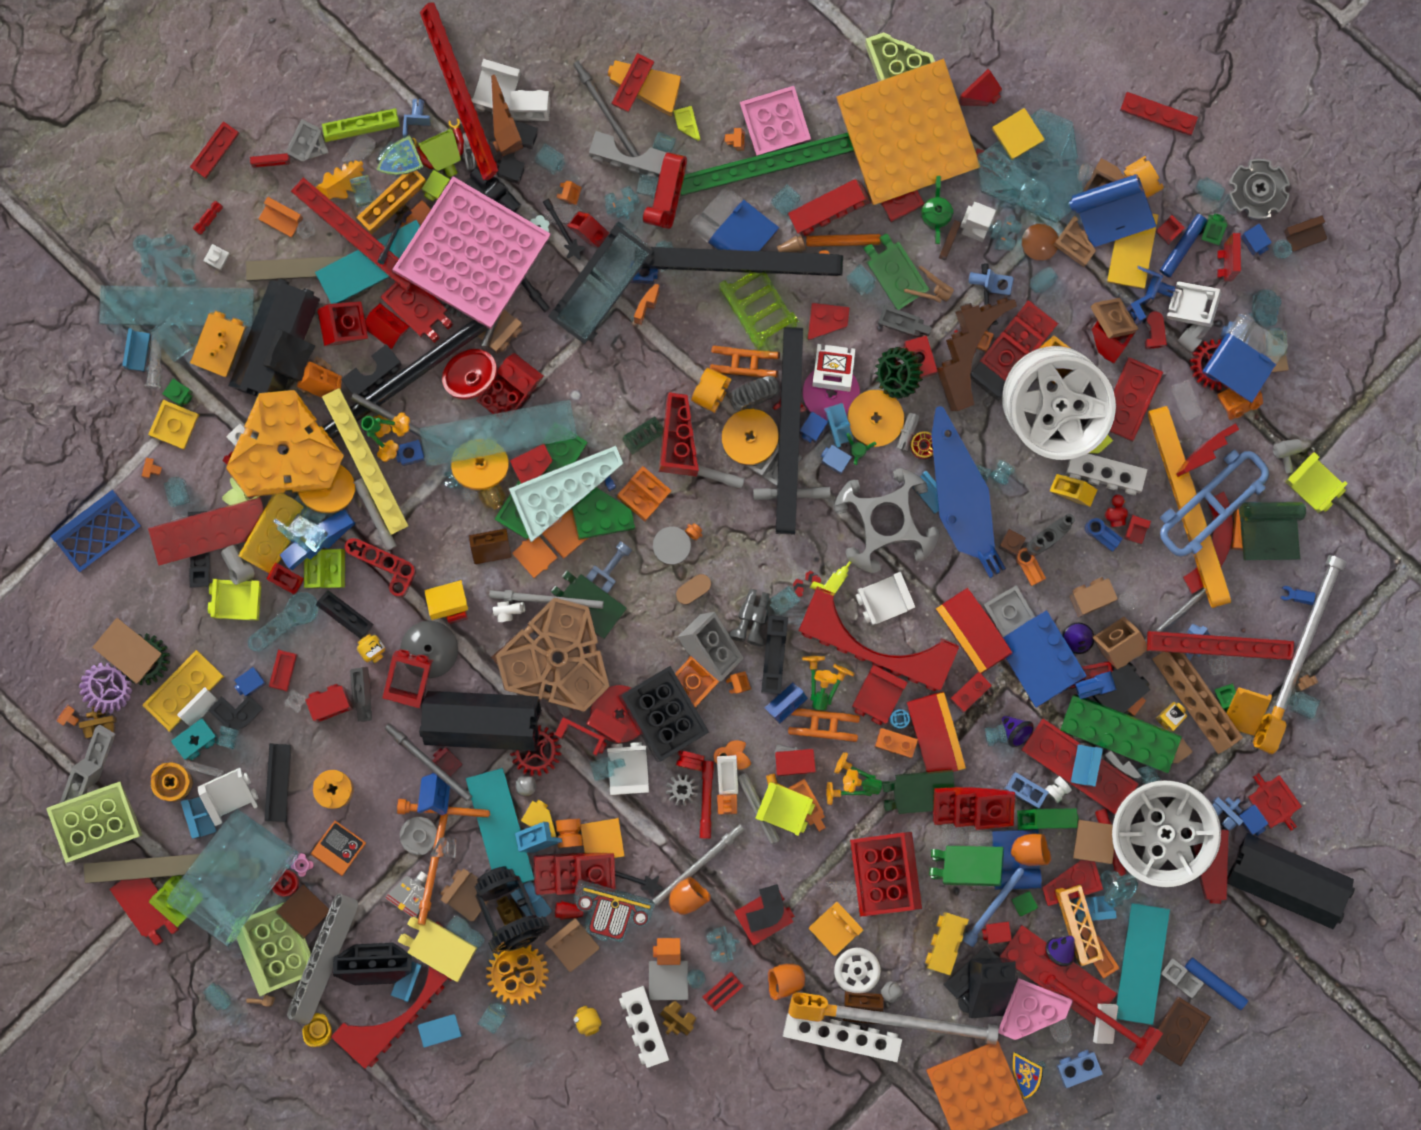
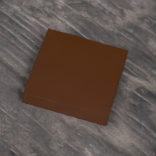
[276,884,329,939]

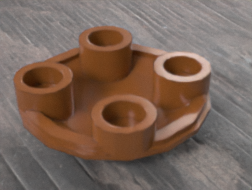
[1022,224,1058,261]

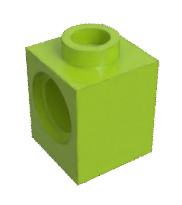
[422,170,450,202]

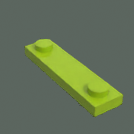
[322,108,400,142]

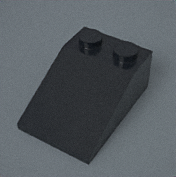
[969,958,1016,1018]

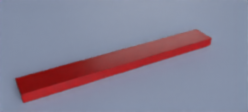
[291,177,413,291]
[1147,631,1294,660]

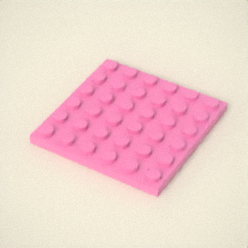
[393,177,551,329]

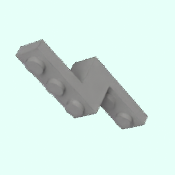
[60,725,116,803]

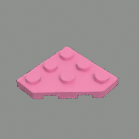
[998,978,1073,1040]

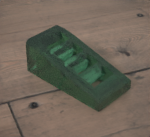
[622,416,663,455]

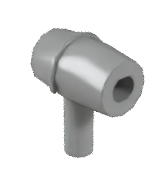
[1273,439,1302,473]

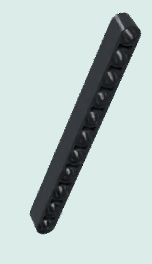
[634,247,843,276]
[776,327,803,535]

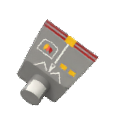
[385,871,428,918]

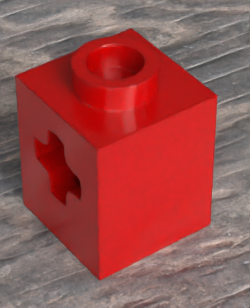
[982,921,1012,944]

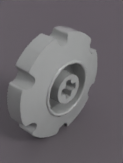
[1229,159,1290,220]

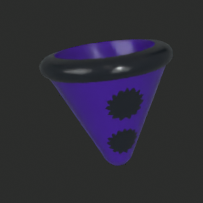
[1062,622,1094,654]
[1002,716,1034,748]
[1045,936,1075,967]

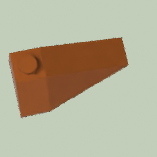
[491,74,523,156]

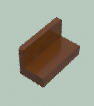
[1284,215,1327,252]
[469,528,512,564]
[843,991,884,1024]

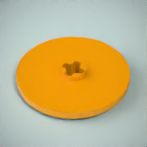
[847,390,904,447]
[722,409,779,465]
[451,439,509,490]
[298,465,355,513]

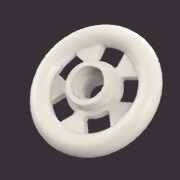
[834,948,881,993]

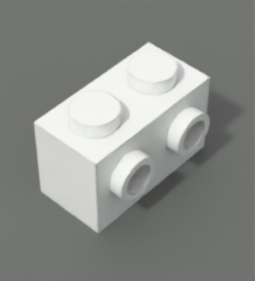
[509,90,550,121]

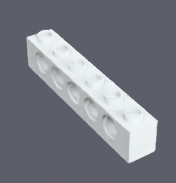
[783,1013,902,1062]

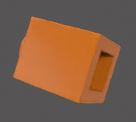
[653,938,680,965]

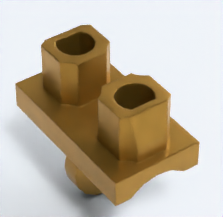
[79,706,117,739]
[496,896,523,926]
[659,1001,696,1036]

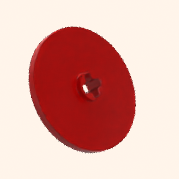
[590,685,640,743]

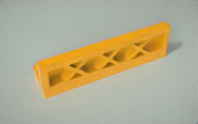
[1055,885,1104,966]

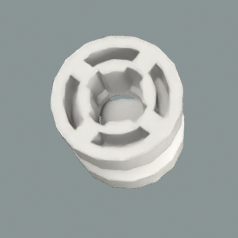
[1045,776,1072,803]

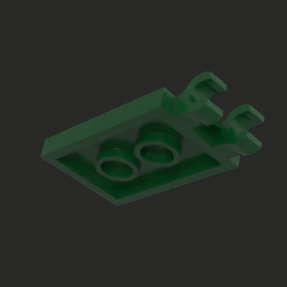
[551,570,627,639]
[882,770,955,814]

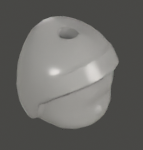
[516,776,536,796]
[881,981,903,1003]

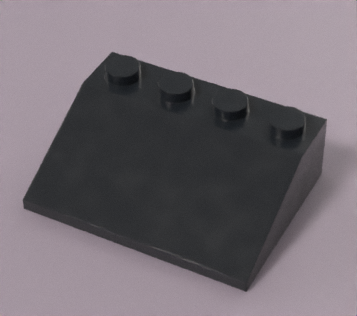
[618,666,709,762]

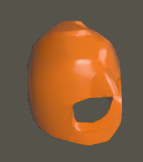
[1011,834,1051,866]
[669,877,711,915]
[768,964,805,1000]

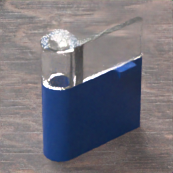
[690,186,779,251]
[1202,313,1288,403]

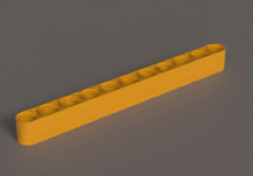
[1148,406,1231,608]

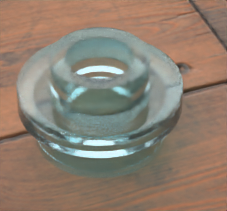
[1273,240,1292,259]
[687,969,706,989]

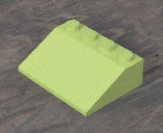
[46,782,142,863]
[231,902,311,996]

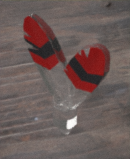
[786,557,821,597]

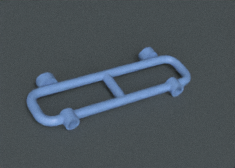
[1160,449,1269,557]

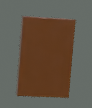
[1153,996,1211,1067]

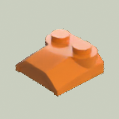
[675,656,720,708]

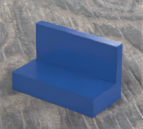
[1127,293,1152,325]
[764,683,808,724]
[417,773,450,815]

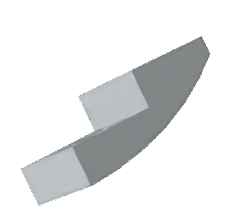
[1103,751,1141,779]
[1161,959,1205,999]

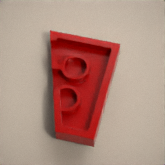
[1042,860,1103,906]

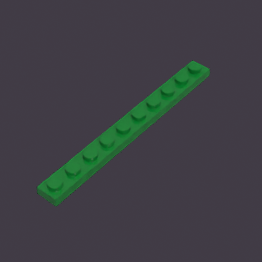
[680,133,854,196]

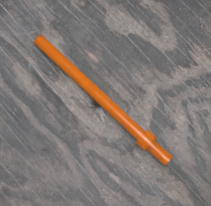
[418,814,448,926]

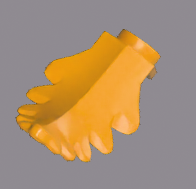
[316,160,364,200]

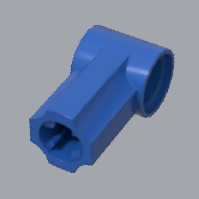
[1085,518,1123,552]
[1075,671,1117,699]

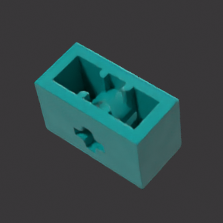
[171,718,218,761]

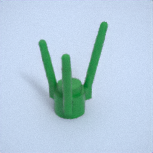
[846,433,877,465]

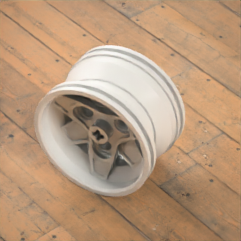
[1002,346,1116,460]
[1112,781,1221,887]

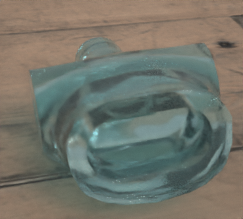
[295,495,328,525]

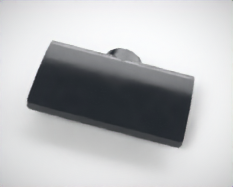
[465,167,522,213]

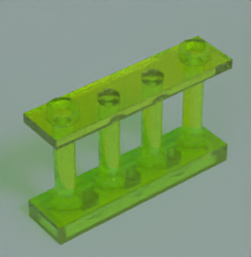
[719,273,798,351]

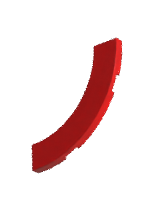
[1182,491,1233,594]

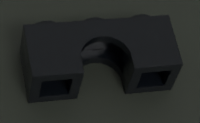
[497,120,539,185]
[341,344,402,398]

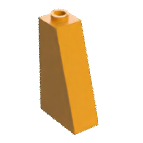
[608,60,681,117]

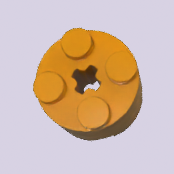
[1123,156,1164,198]
[691,367,732,413]
[151,762,193,802]
[313,770,354,809]

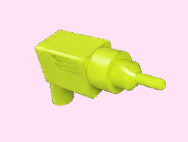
[809,561,851,594]

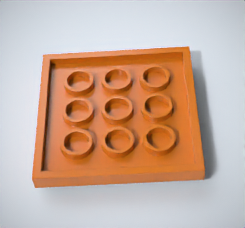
[926,1040,1028,1130]

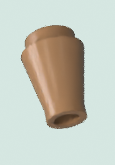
[777,235,807,253]

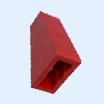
[1187,829,1229,904]

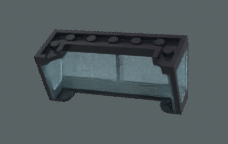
[548,221,654,344]

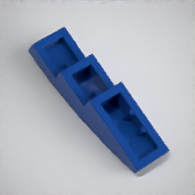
[280,509,355,570]

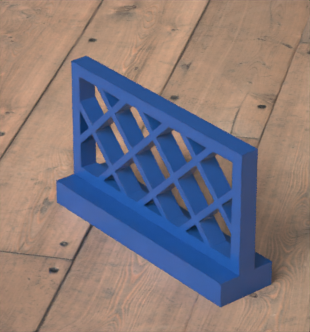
[51,489,141,572]

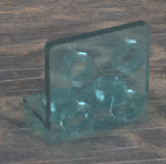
[273,514,328,552]

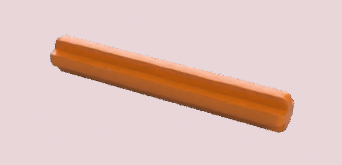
[806,234,881,247]

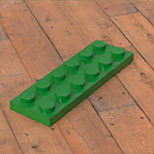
[495,422,588,540]
[1060,694,1182,773]

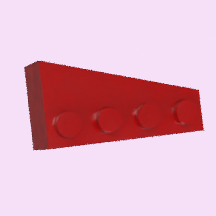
[788,178,872,236]
[659,392,699,477]

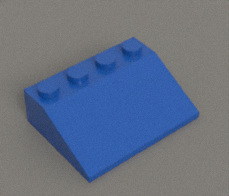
[1003,610,1087,708]

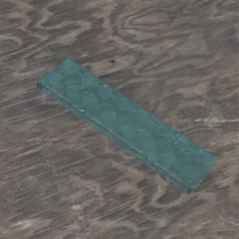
[99,286,254,327]
[419,400,577,467]

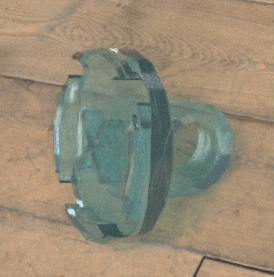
[1101,870,1138,908]

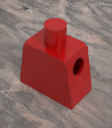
[567,211,612,249]

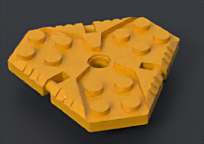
[226,390,344,497]

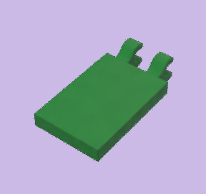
[863,234,929,310]
[929,846,1004,886]

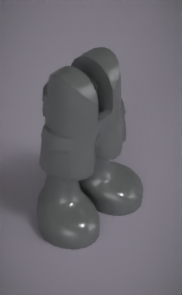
[729,589,769,647]

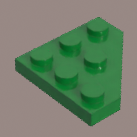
[571,487,635,540]

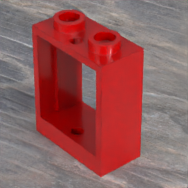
[382,649,433,708]

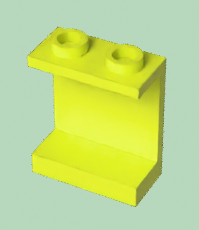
[1285,452,1348,513]
[755,781,815,836]

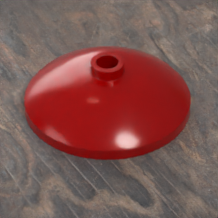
[442,349,497,400]

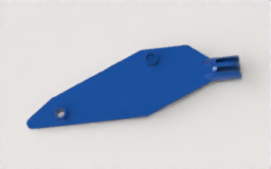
[931,406,1006,578]

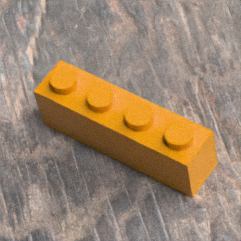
[356,170,426,235]

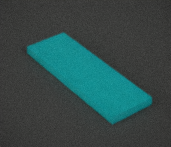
[315,220,420,304]
[466,768,534,883]
[1116,903,1170,1025]

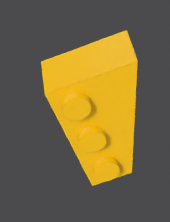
[925,912,969,975]

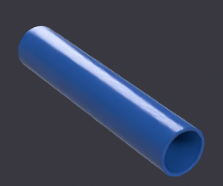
[1159,214,1208,278]
[1184,957,1248,1011]

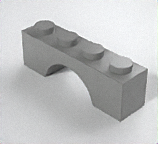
[589,131,667,179]

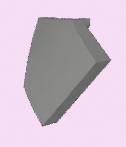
[285,119,328,162]

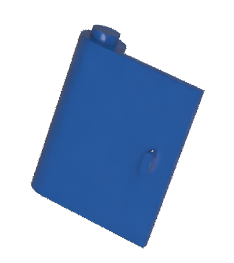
[1069,174,1156,247]

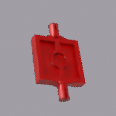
[1247,773,1302,831]

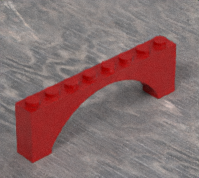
[798,586,959,691]
[331,921,452,1069]

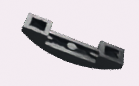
[188,511,210,588]

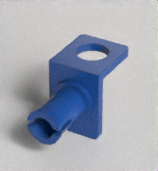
[1138,266,1175,299]

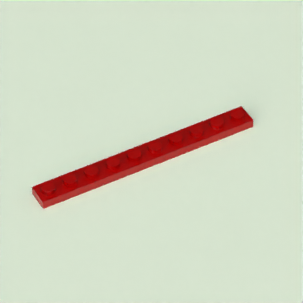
[420,2,498,180]

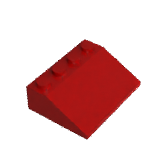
[850,832,922,917]

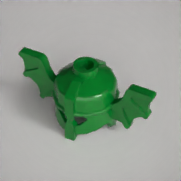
[921,176,954,244]

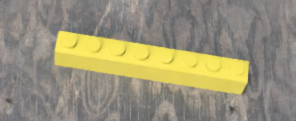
[322,388,409,535]

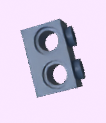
[1056,1050,1103,1088]

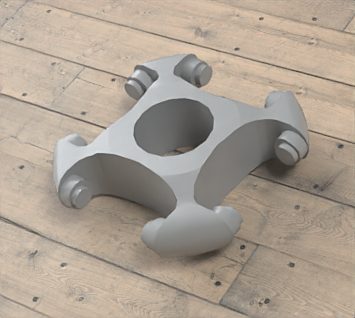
[834,468,940,574]

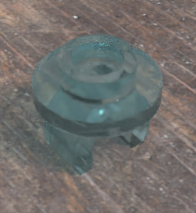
[444,472,461,489]

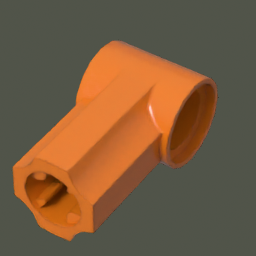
[1016,548,1046,586]

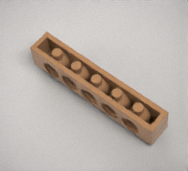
[1152,652,1243,754]

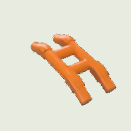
[710,345,780,378]
[788,708,860,742]

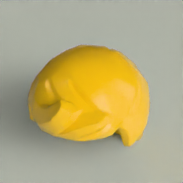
[302,1013,332,1048]

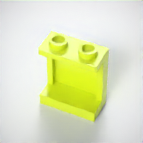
[208,579,261,621]

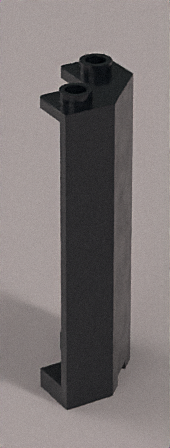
[228,279,320,397]
[419,691,542,751]
[1227,833,1355,929]

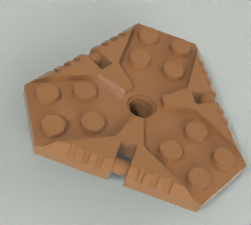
[495,597,609,712]

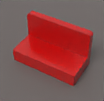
[365,303,410,349]
[586,708,629,744]
[775,749,816,776]

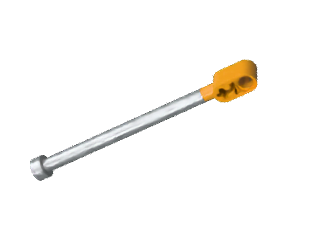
[1253,555,1347,754]
[788,992,999,1045]

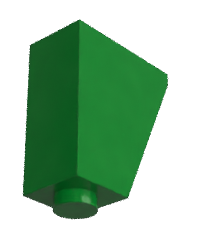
[1017,808,1079,830]

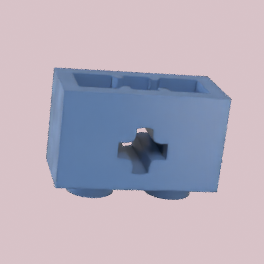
[1004,772,1049,809]

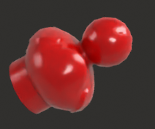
[1104,494,1128,527]

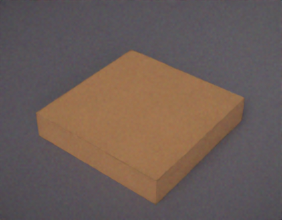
[1091,298,1138,338]
[1073,820,1114,864]

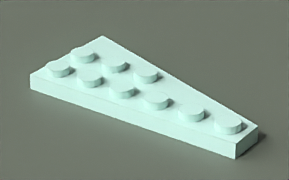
[509,446,623,542]

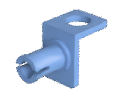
[403,99,431,139]
[969,269,1014,295]

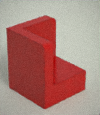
[1156,215,1185,245]
[1124,515,1151,544]

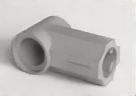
[1177,323,1214,353]
[220,545,255,585]

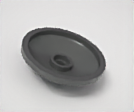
[400,621,458,678]

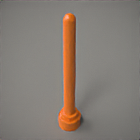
[397,799,490,818]

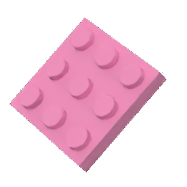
[740,86,811,156]

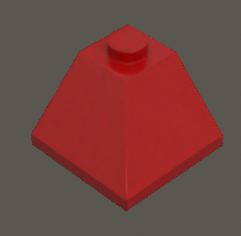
[959,69,1002,106]
[1092,321,1136,363]

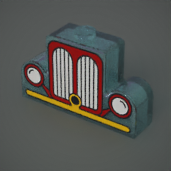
[573,880,655,942]

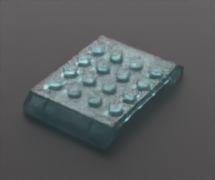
[166,809,300,948]

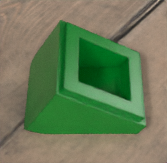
[1011,891,1038,917]

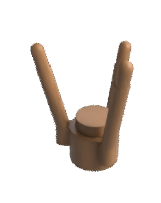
[904,266,954,303]

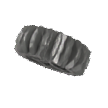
[729,376,780,411]

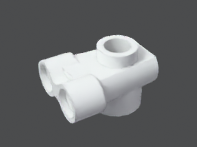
[493,601,525,622]

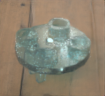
[1248,289,1282,327]

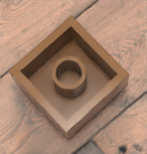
[1069,577,1118,618]
[1092,617,1147,670]

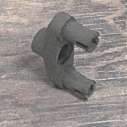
[1026,514,1075,556]

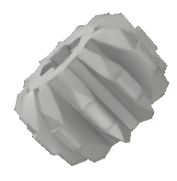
[666,774,698,806]

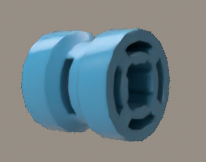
[890,709,910,729]

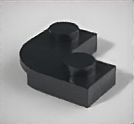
[208,695,263,729]
[746,884,784,932]

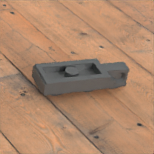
[878,305,932,337]
[350,667,372,722]

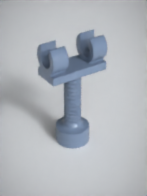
[586,541,632,593]

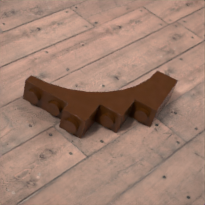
[937,297,1017,411]

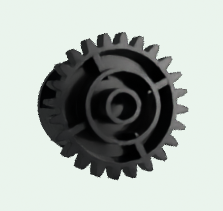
[474,866,550,954]

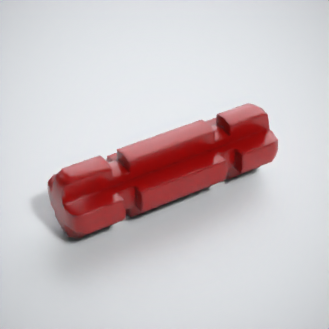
[193,201,223,235]

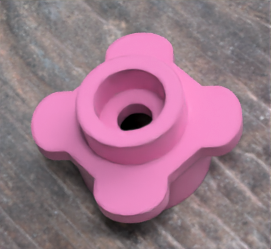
[290,854,314,877]

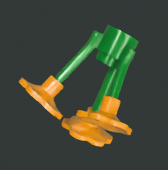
[361,412,410,462]
[802,656,854,710]
[826,752,882,805]

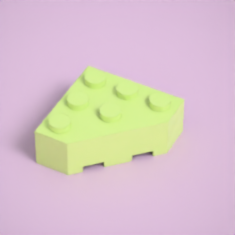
[865,32,935,81]

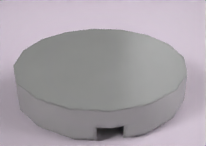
[653,526,691,565]
[400,817,437,855]

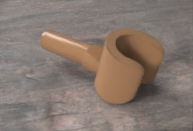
[246,994,275,1007]

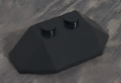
[333,943,412,986]

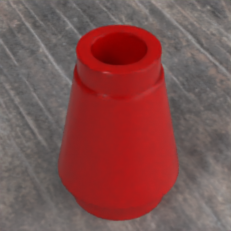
[555,901,584,920]

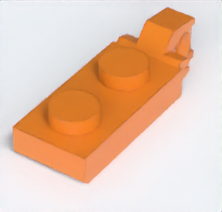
[788,779,826,832]
[1080,927,1120,979]

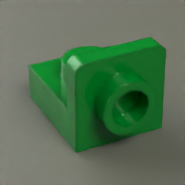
[1201,213,1227,246]
[162,378,193,407]
[1214,683,1236,713]

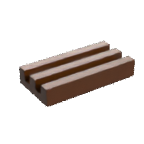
[939,220,961,260]

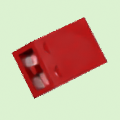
[476,353,544,424]

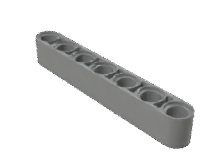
[287,894,358,1025]

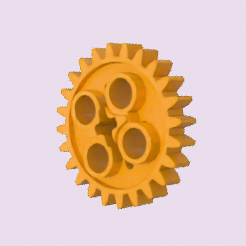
[486,945,549,1006]

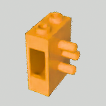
[190,310,247,377]

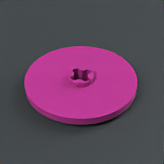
[803,370,860,420]

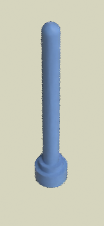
[962,868,1024,947]

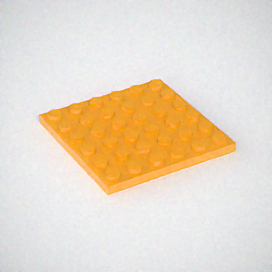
[836,59,980,205]

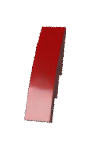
[1176,423,1239,477]

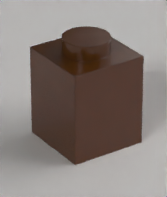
[999,529,1026,557]

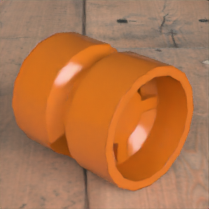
[555,819,583,848]

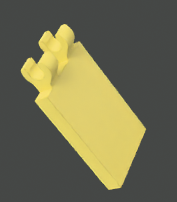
[398,917,477,982]

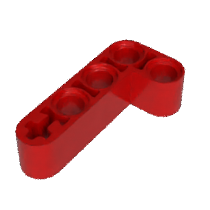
[643,152,687,229]
[345,538,416,598]

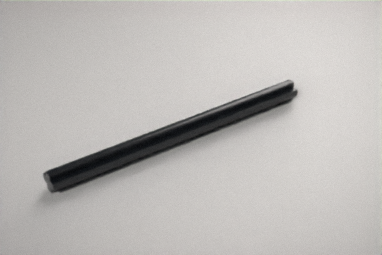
[323,319,488,439]

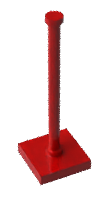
[1046,974,1163,1066]

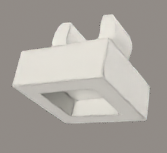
[203,244,230,270]

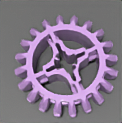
[79,663,132,714]

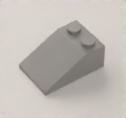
[678,612,744,681]

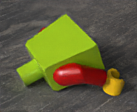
[412,118,464,177]

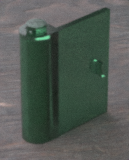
[1239,502,1306,561]

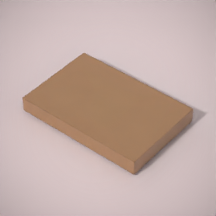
[92,618,162,684]

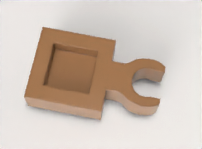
[1295,674,1318,692]

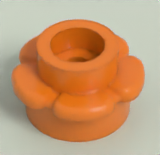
[685,523,703,541]

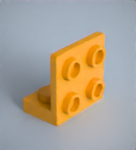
[809,901,864,956]

